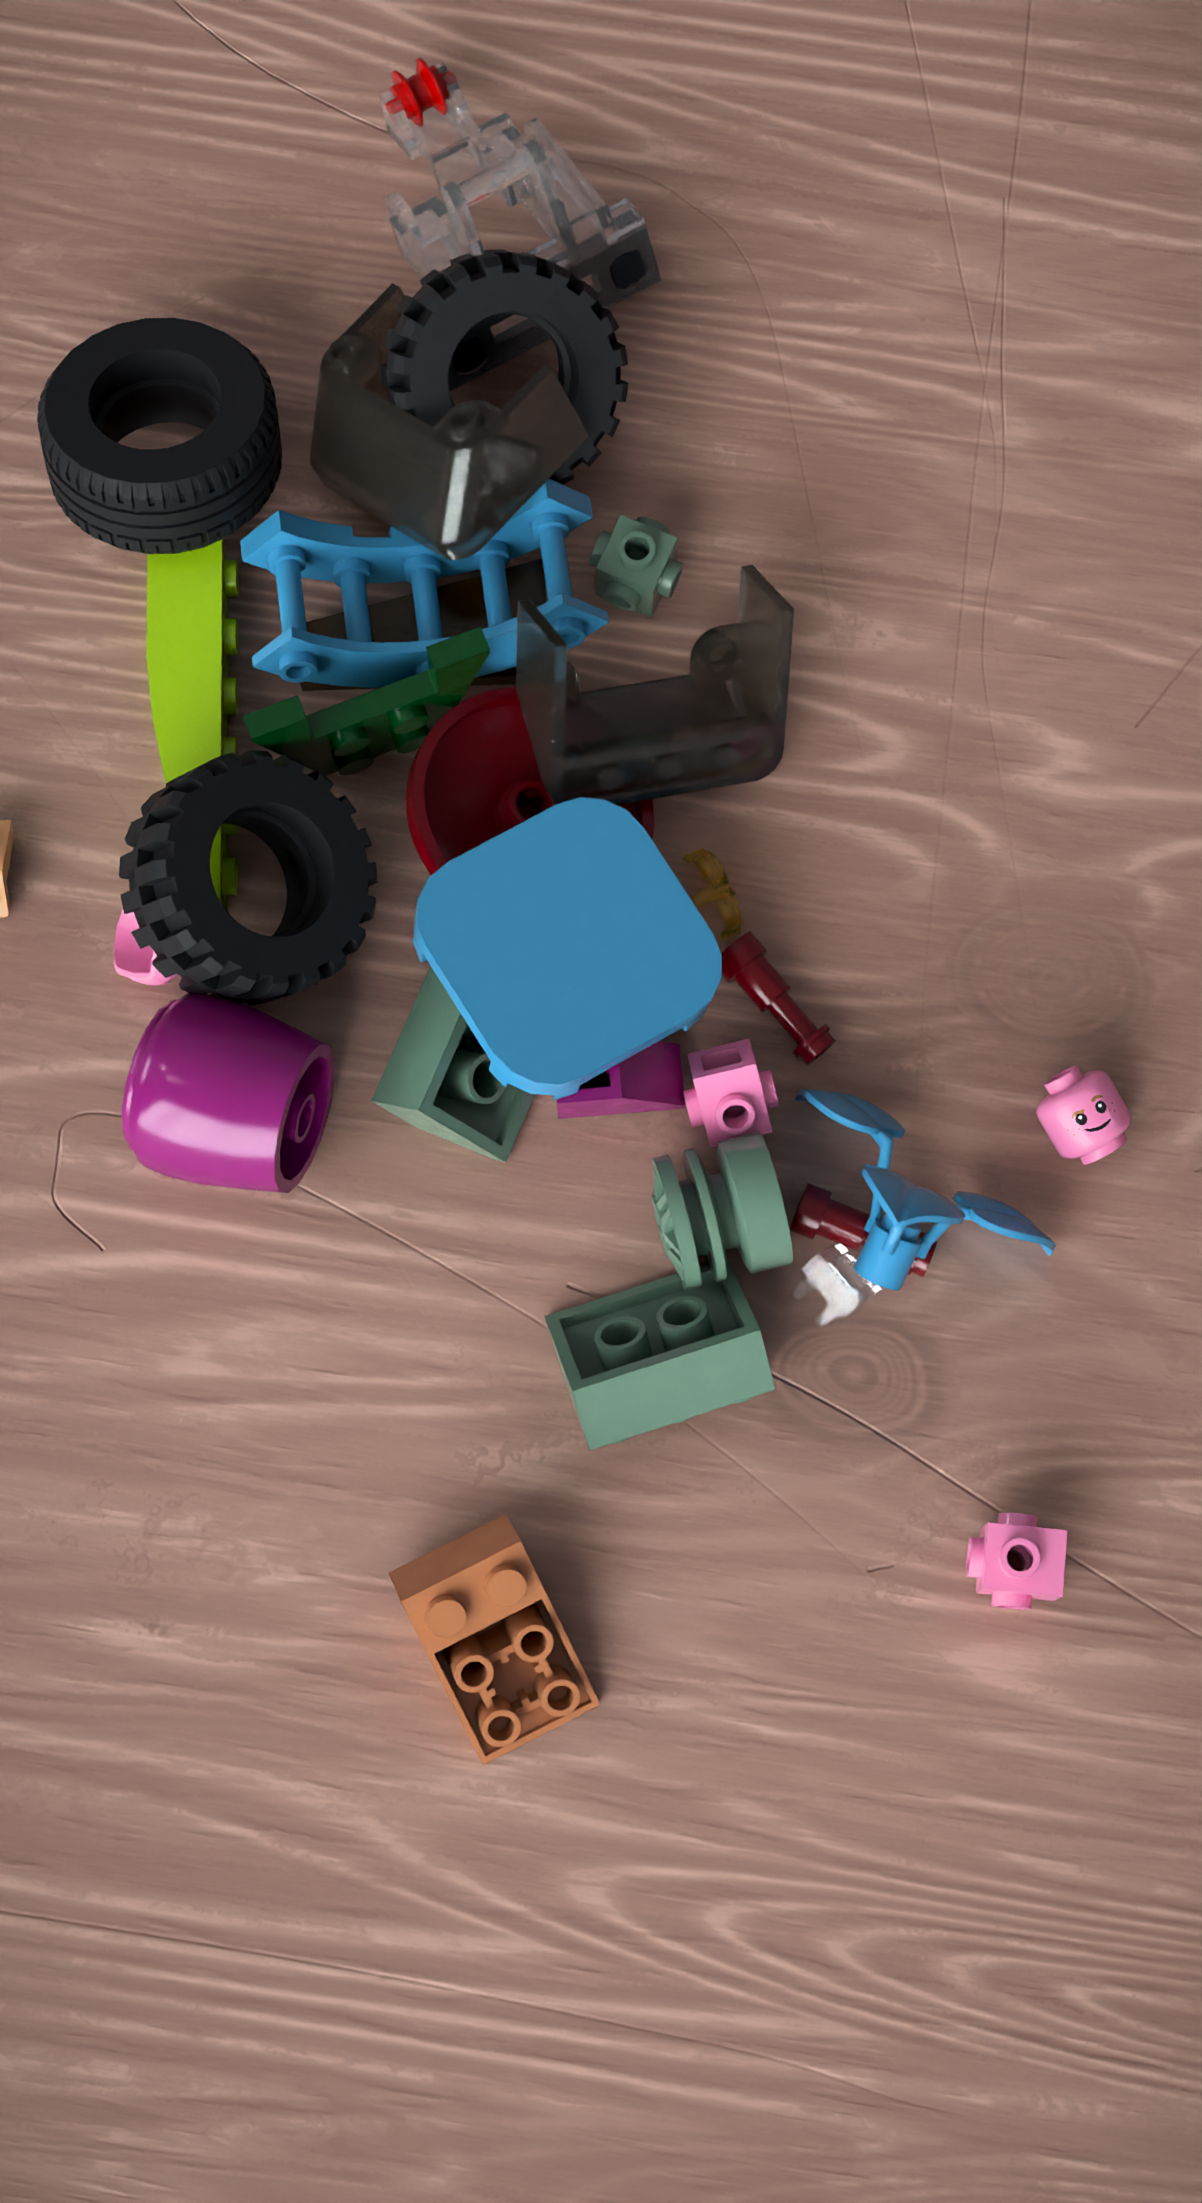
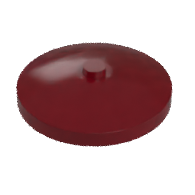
[405,687,654,875]

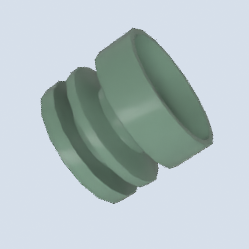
[651,1132,794,1291]

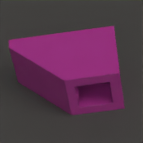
[557,1041,685,1119]

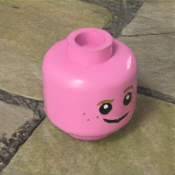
[1036,1065,1132,1165]

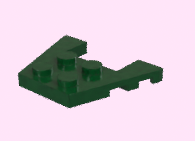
[243,626,490,776]

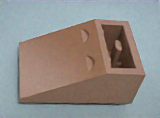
[389,1514,601,1765]

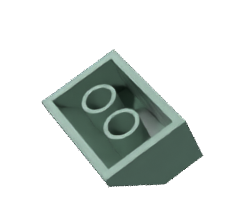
[371,966,535,1163]
[544,1258,776,1450]

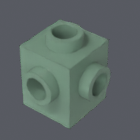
[589,514,684,618]

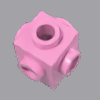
[683,1039,779,1148]
[966,1513,1067,1610]

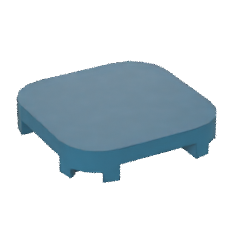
[412,797,722,1100]

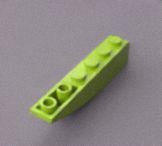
[146,539,240,910]

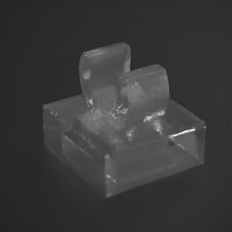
[793,1243,882,1326]

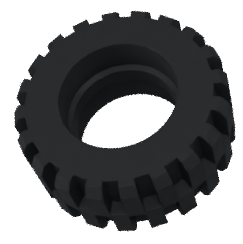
[381,249,629,499]
[119,750,378,1006]

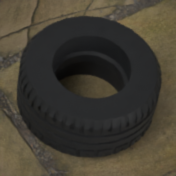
[37,318,282,554]

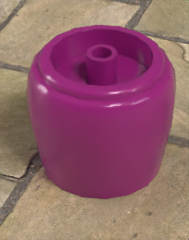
[122,993,335,1193]

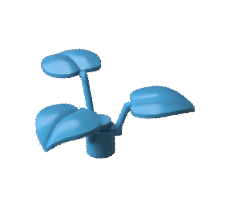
[795,1089,1056,1291]

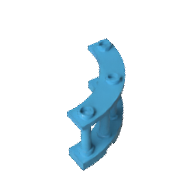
[240,476,609,688]

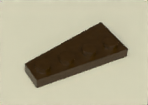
[300,559,549,691]

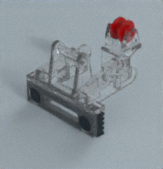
[379,58,662,391]

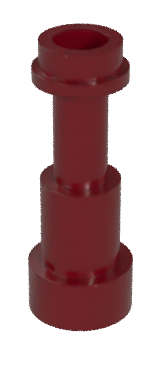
[721,931,836,1065]
[789,1183,937,1277]

